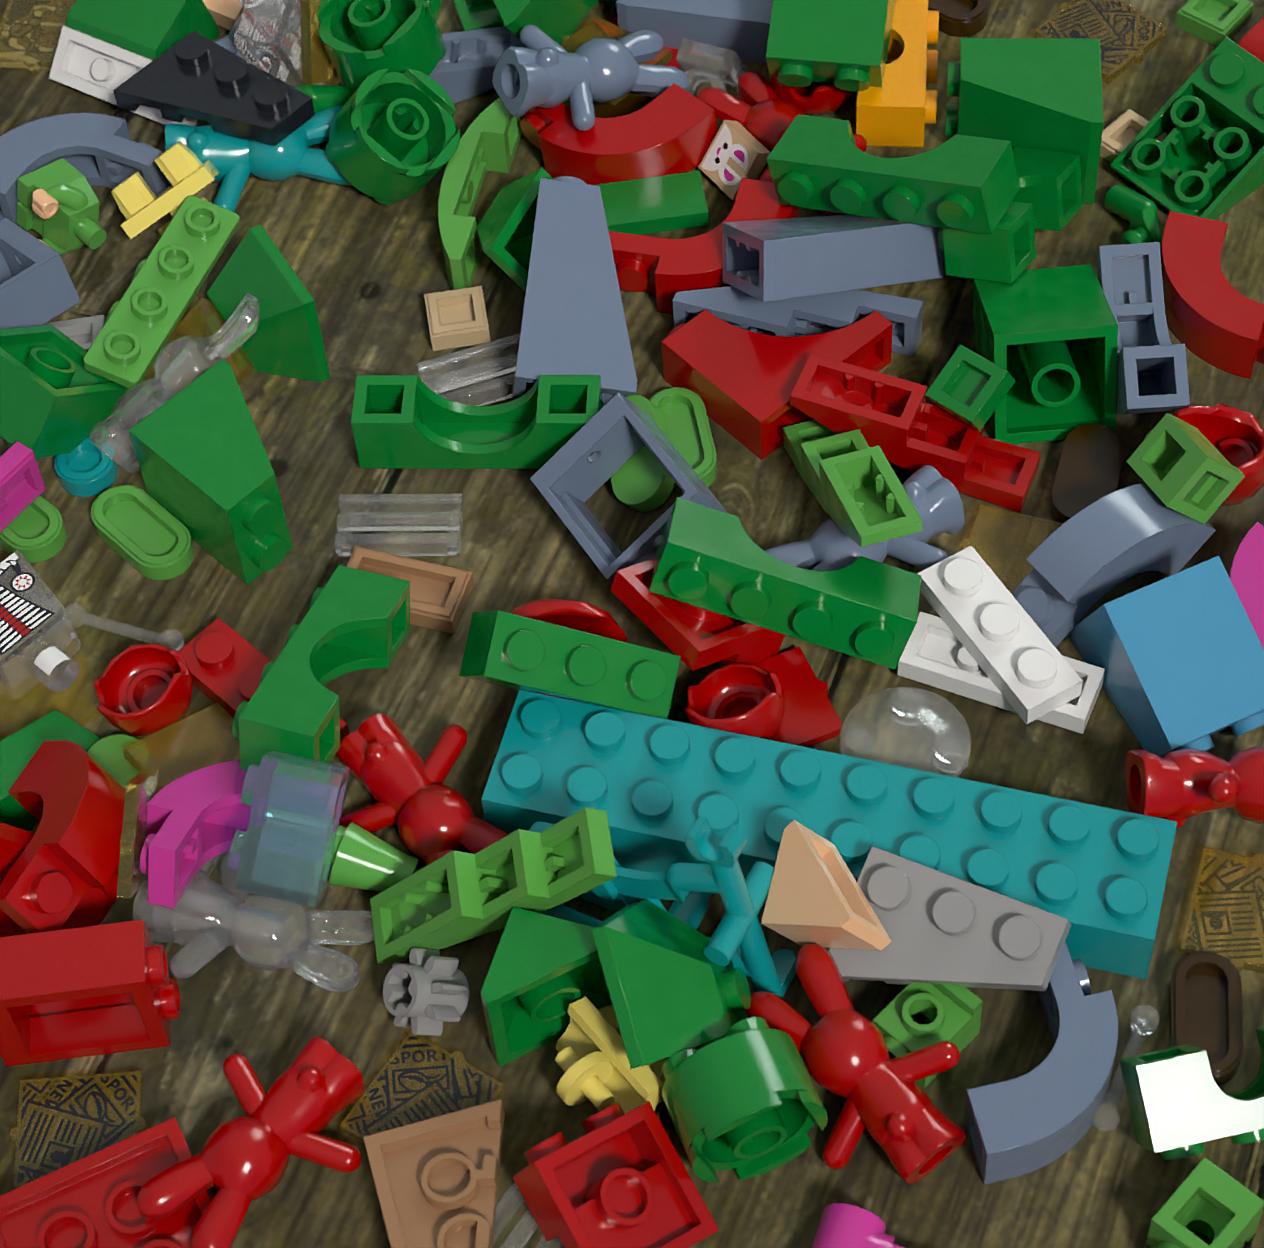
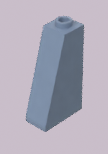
[616,0,773,63]
[512,176,637,407]
[722,215,945,302]

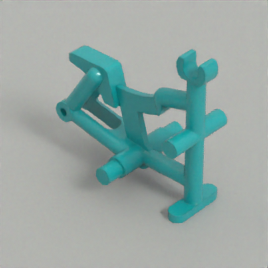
[529,816,797,998]

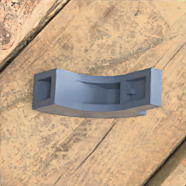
[0,113,170,228]
[1096,242,1190,415]
[1011,483,1216,647]
[964,942,1118,1185]

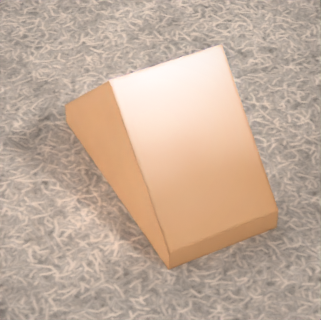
[761,820,892,951]

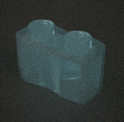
[228,750,350,908]

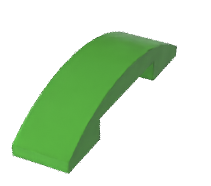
[438,97,522,290]

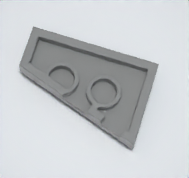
[829,846,1071,991]

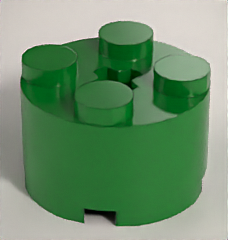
[317,0,446,93]
[326,68,460,205]
[662,1017,828,1182]

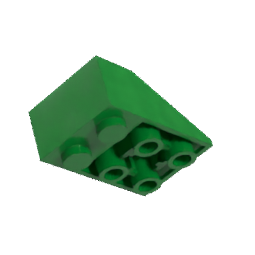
[1110,37,1264,220]

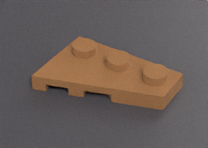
[363,1099,505,1248]

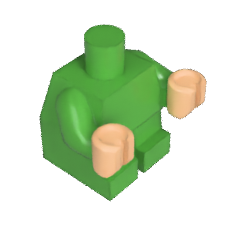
[16,158,107,254]

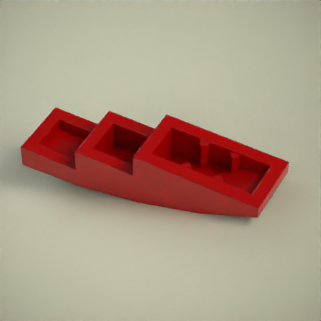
[790,353,1041,513]

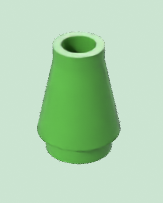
[316,822,420,892]

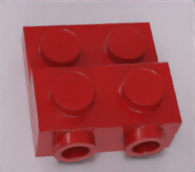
[610,557,785,671]
[513,1101,719,1248]

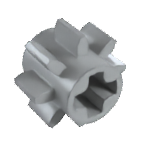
[383,948,469,1036]

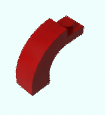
[520,83,718,185]
[609,178,799,314]
[1160,211,1264,380]
[0,740,134,934]

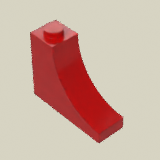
[661,309,893,460]

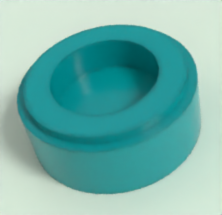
[54,436,118,497]

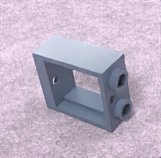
[0,218,81,329]
[530,393,726,583]

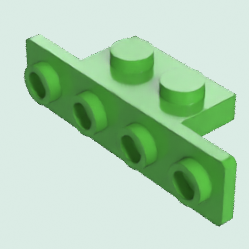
[84,195,239,390]

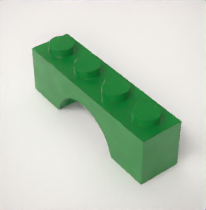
[766,114,1020,235]
[351,375,603,469]
[649,497,921,670]
[232,565,410,787]

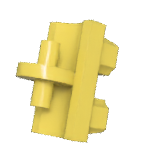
[111,141,219,239]
[555,996,671,1114]

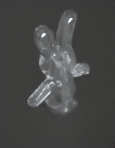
[90,292,260,474]
[133,852,375,992]

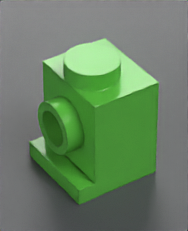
[1126,413,1245,524]
[873,982,983,1089]
[1146,1157,1264,1248]

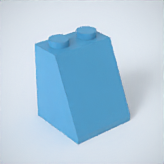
[1068,556,1264,757]

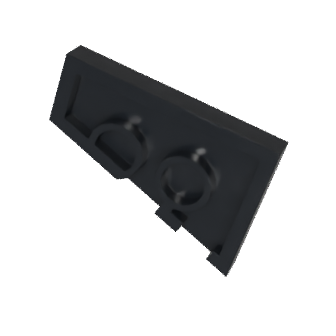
[113,31,315,146]

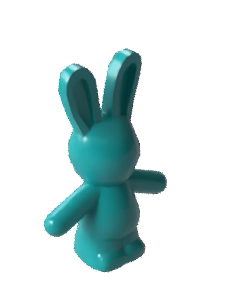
[165,105,352,212]

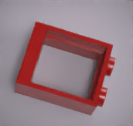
[0,919,181,1067]

